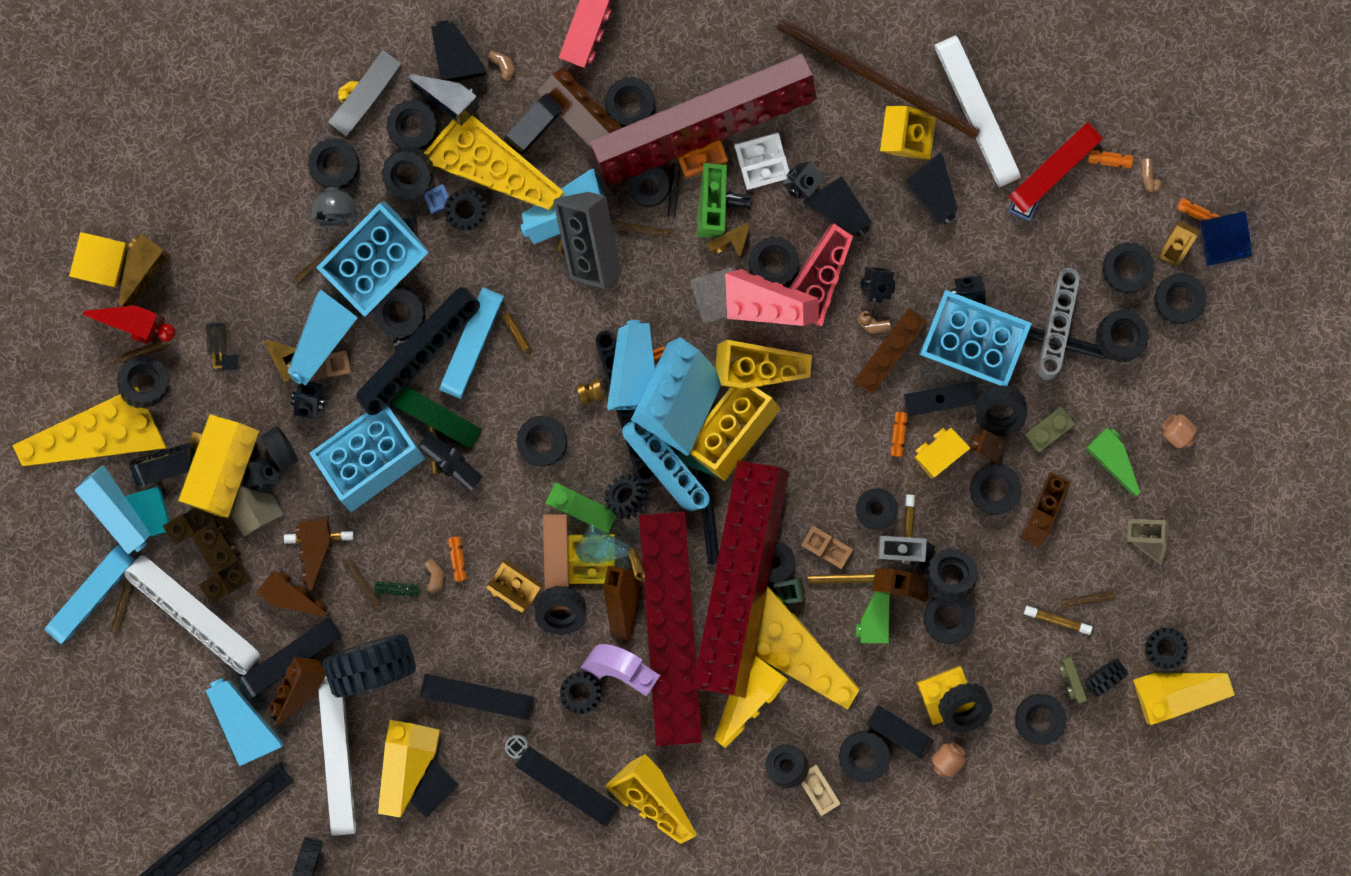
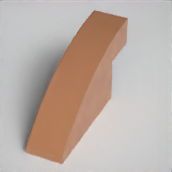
[543,514,569,610]

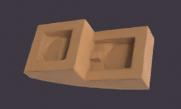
[309,351,351,382]
[801,526,854,570]

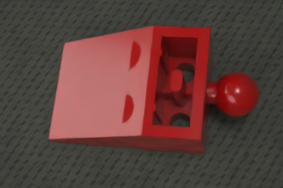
[82,305,176,345]

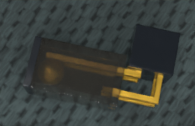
[206,323,239,371]

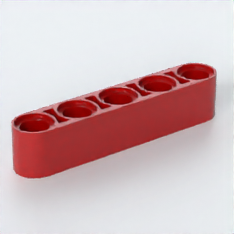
[1008,122,1103,213]

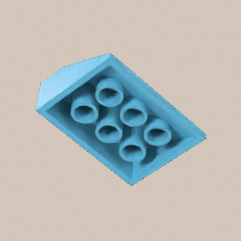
[316,202,429,317]
[919,290,1032,387]
[631,337,721,456]
[310,405,426,512]

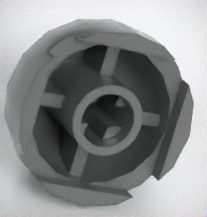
[311,187,357,227]

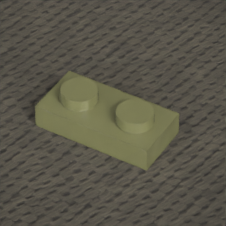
[1024,406,1075,453]
[1058,656,1087,704]

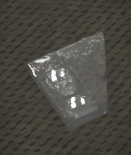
[690,267,733,324]

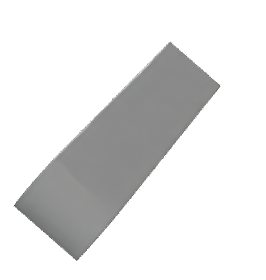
[1038,268,1080,380]

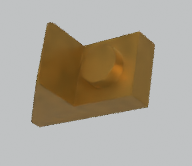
[1158,220,1199,267]
[706,222,749,259]
[264,340,296,384]

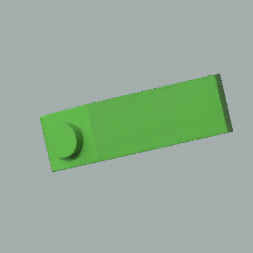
[697,163,727,238]
[1085,428,1140,496]
[546,482,617,533]
[855,592,889,643]

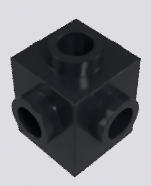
[783,162,824,199]
[860,267,895,303]
[951,275,986,305]
[291,382,325,420]
[243,458,280,492]

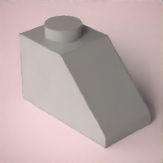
[877,536,927,562]

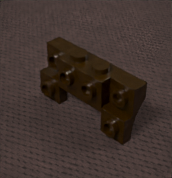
[163,507,252,604]

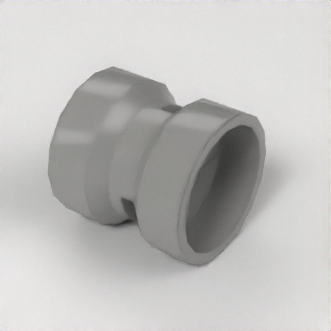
[505,734,529,759]

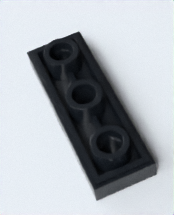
[904,382,976,417]

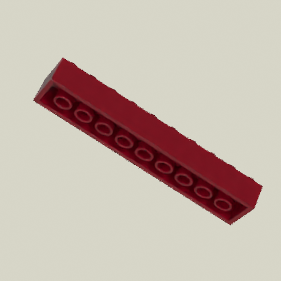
[589,54,817,187]
[693,461,789,698]
[639,512,702,746]

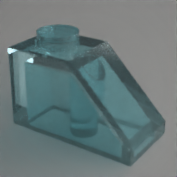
[576,524,630,564]

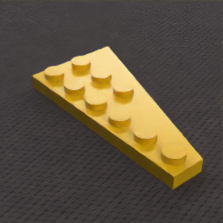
[424,115,565,211]
[12,386,167,466]
[754,585,860,710]

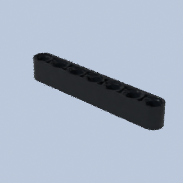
[356,287,480,415]
[595,330,656,484]

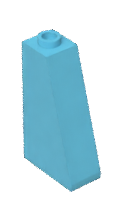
[521,168,605,244]
[287,290,358,386]
[607,320,655,410]
[75,465,151,554]
[206,678,284,766]

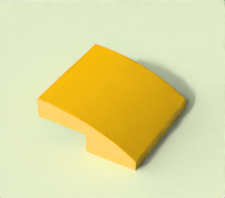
[69,232,128,288]
[568,534,615,584]

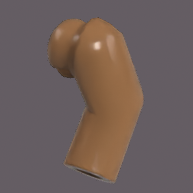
[858,311,891,334]

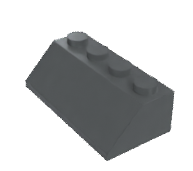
[553,192,622,289]

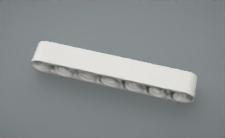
[934,35,1021,187]
[124,555,260,675]
[318,676,356,836]

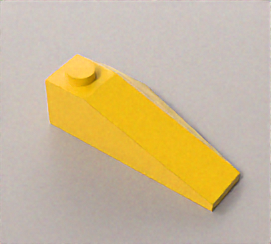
[715,340,812,389]
[714,655,788,748]
[1133,673,1235,725]
[378,720,441,818]
[605,754,697,844]

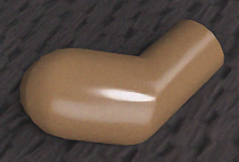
[488,50,515,81]
[1142,158,1161,193]
[423,558,445,594]

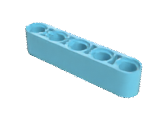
[440,287,504,399]
[622,421,709,512]
[45,545,136,645]

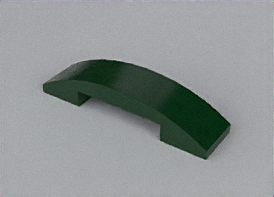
[391,386,482,449]

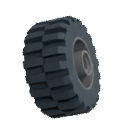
[323,634,416,698]

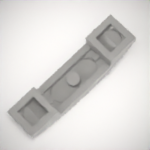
[328,50,401,136]

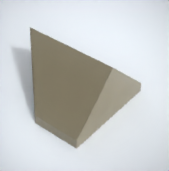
[233,486,284,537]
[1127,519,1169,565]

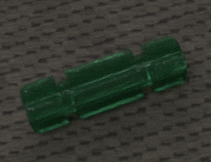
[374,581,420,597]

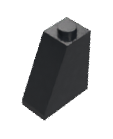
[431,20,487,82]
[903,152,957,226]
[803,176,872,237]

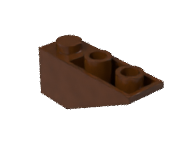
[968,430,1005,463]
[1019,472,1070,548]
[296,516,332,591]
[603,565,641,640]
[872,568,928,602]
[256,570,330,616]
[268,657,326,726]

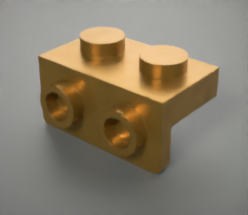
[486,559,543,613]

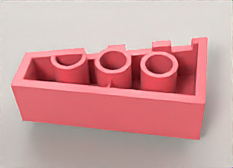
[559,0,613,68]
[788,224,853,326]
[725,269,819,326]

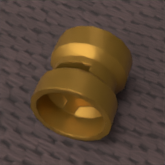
[576,378,605,406]

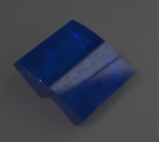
[1199,211,1252,266]

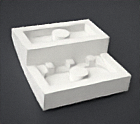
[734,132,789,190]

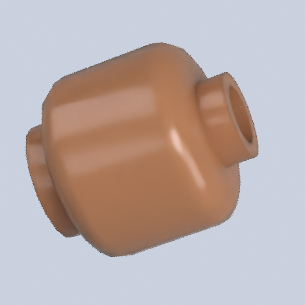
[1162,414,1197,448]
[932,742,966,777]

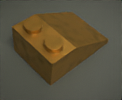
[119,234,171,307]

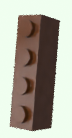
[537,68,621,148]
[852,308,927,396]

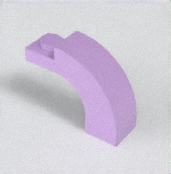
[581,644,660,696]

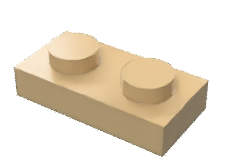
[801,764,840,816]

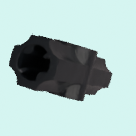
[418,432,483,492]

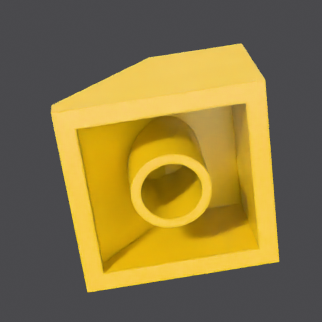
[880,106,936,160]
[914,428,970,479]
[916,666,974,725]

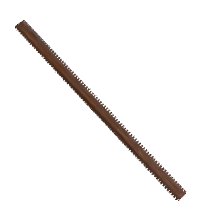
[776,18,981,139]

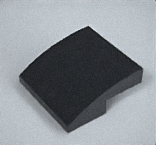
[410,758,459,817]

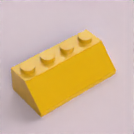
[689,387,781,481]
[178,415,259,517]

